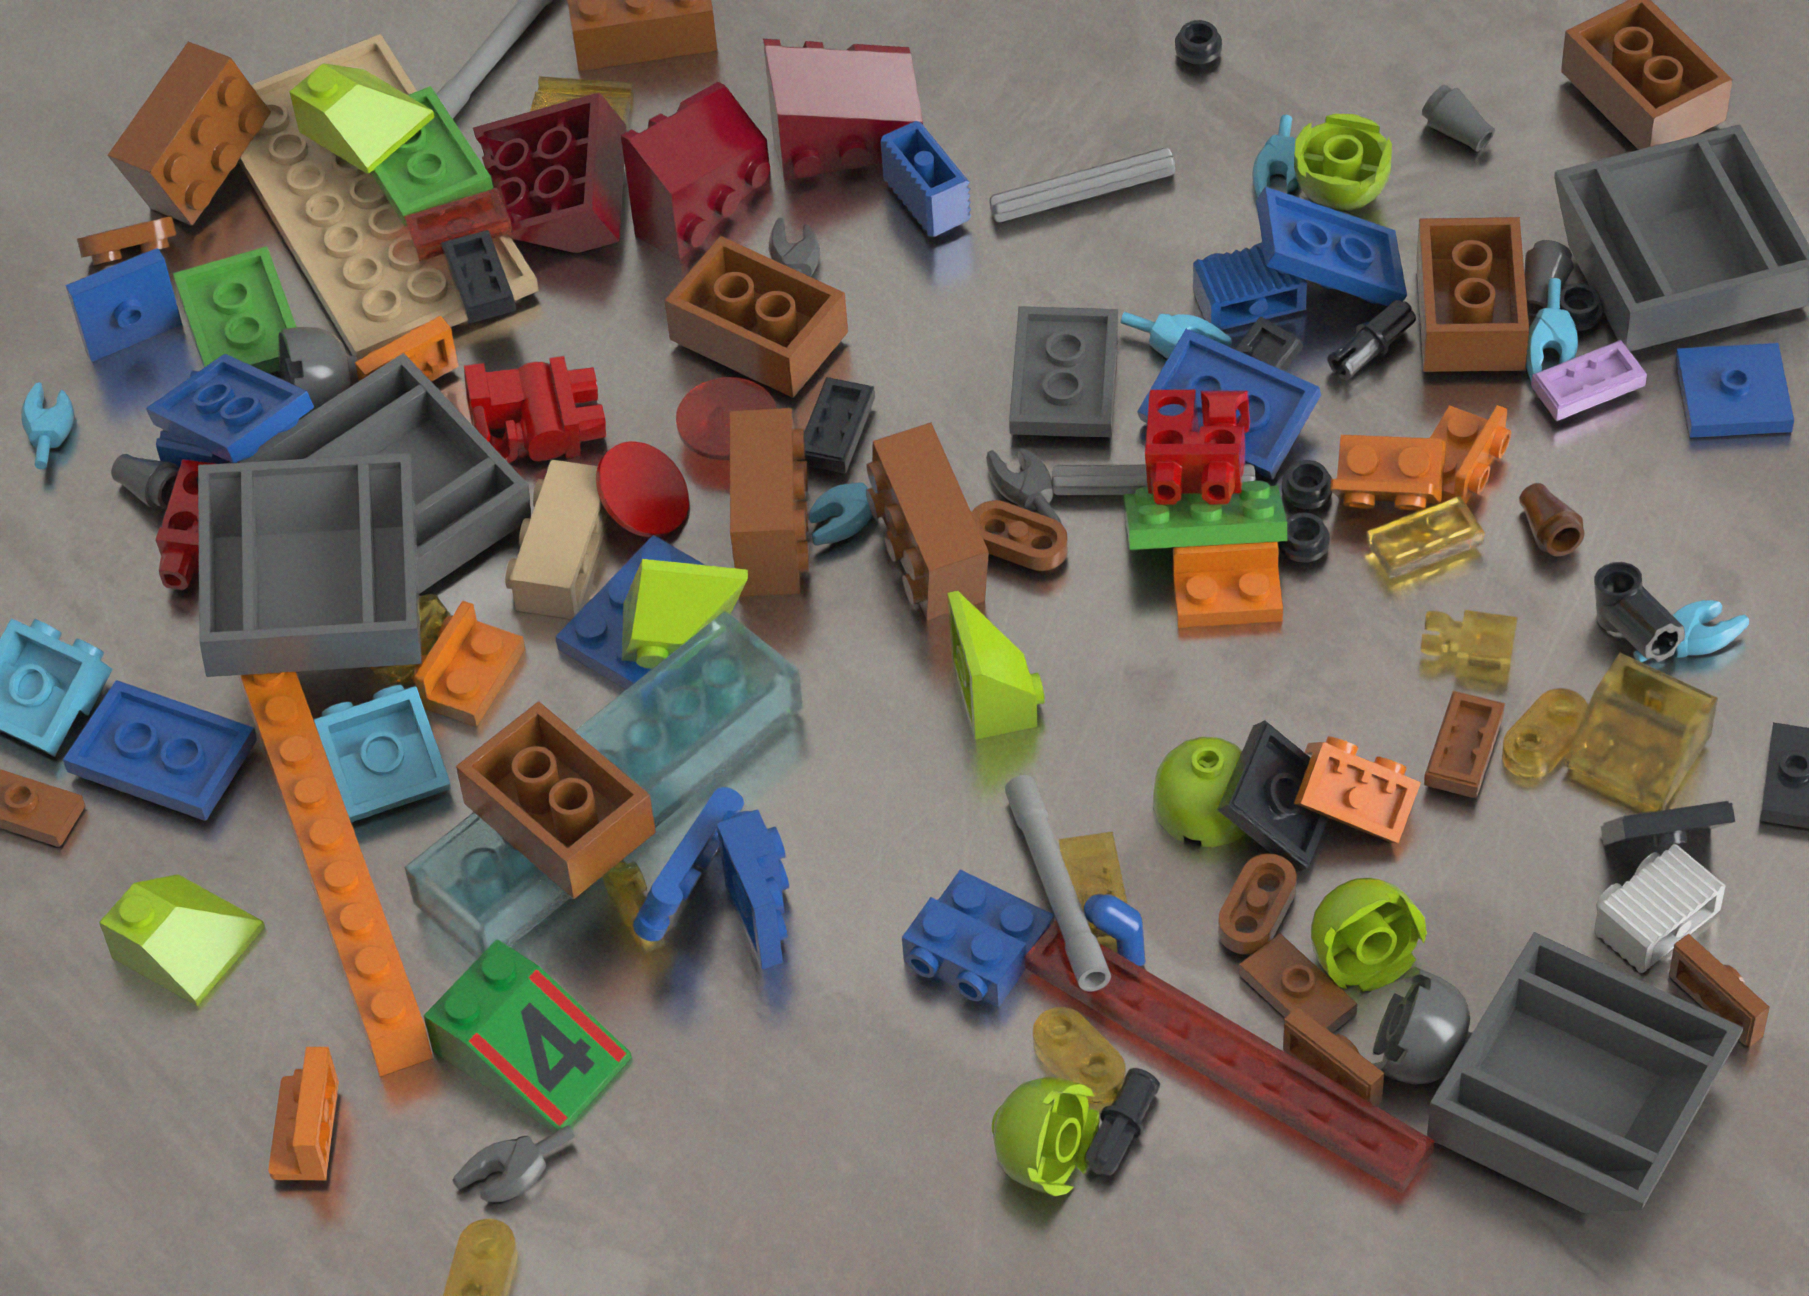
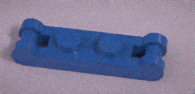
[633,787,744,942]

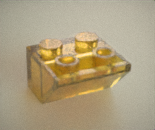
[1564,653,1718,811]

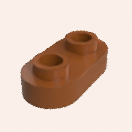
[77,216,177,265]
[971,500,1068,571]
[1218,854,1297,954]

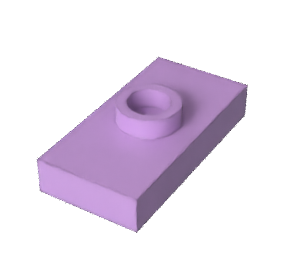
[1531,340,1647,421]

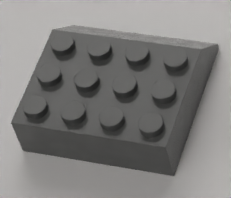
[1554,124,1809,352]
[238,353,531,594]
[198,453,422,677]
[1427,932,1743,1213]

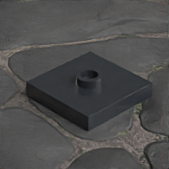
[1217,720,1329,873]
[1600,801,1735,847]

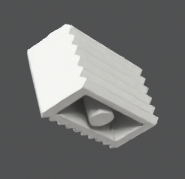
[1594,844,1725,973]

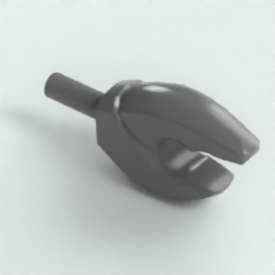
[768,218,820,277]
[986,448,1061,523]
[452,1125,575,1202]

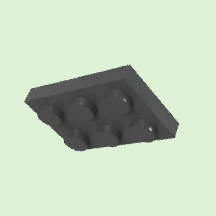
[1009,306,1118,437]

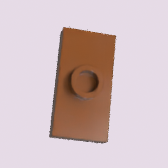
[1424,691,1505,799]
[0,769,86,847]
[1239,933,1357,1033]
[1669,933,1770,1048]
[1283,1006,1384,1115]

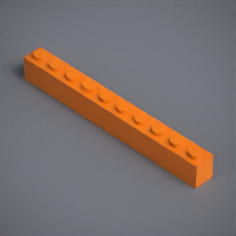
[238,672,433,1077]

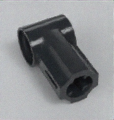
[1594,562,1685,662]

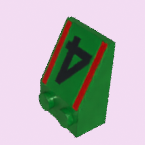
[423,939,632,1133]

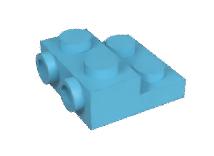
[0,618,113,756]
[314,685,451,822]

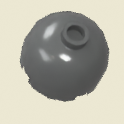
[278,327,359,420]
[1373,967,1472,1085]

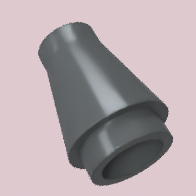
[1422,85,1495,152]
[1524,240,1574,317]
[111,454,179,510]

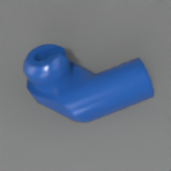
[1084,894,1146,968]

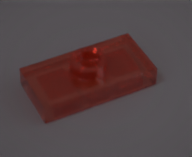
[404,188,513,262]

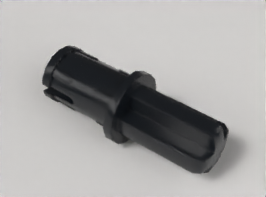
[1327,300,1416,381]
[1084,1068,1160,1175]

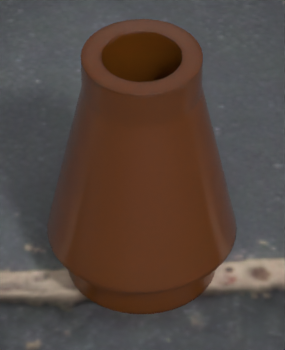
[1519,483,1585,556]

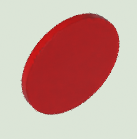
[596,441,689,537]

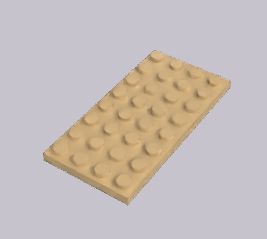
[238,34,539,361]

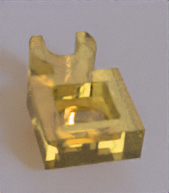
[1421,610,1518,672]

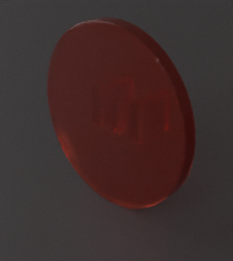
[676,377,776,460]

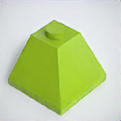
[289,63,434,174]
[622,559,748,669]
[947,591,1045,740]
[99,874,265,1006]

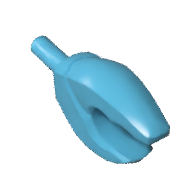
[1252,115,1299,197]
[1526,278,1578,382]
[1120,312,1232,359]
[21,382,74,469]
[809,482,873,546]
[1633,600,1749,664]

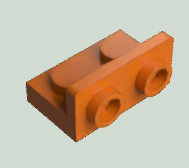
[355,316,459,382]
[1430,405,1511,510]
[1330,434,1446,511]
[1173,542,1283,628]
[413,601,525,727]
[1294,736,1421,844]
[268,1047,339,1180]

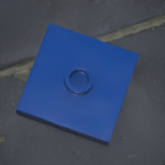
[65,248,183,362]
[1675,343,1794,438]

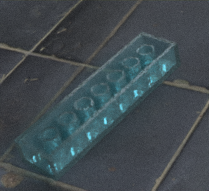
[404,611,803,959]

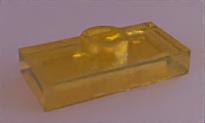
[1367,496,1485,579]
[1059,832,1127,938]

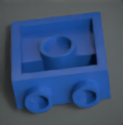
[716,809,789,970]
[902,869,1055,1008]

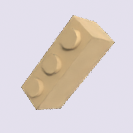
[505,460,610,619]

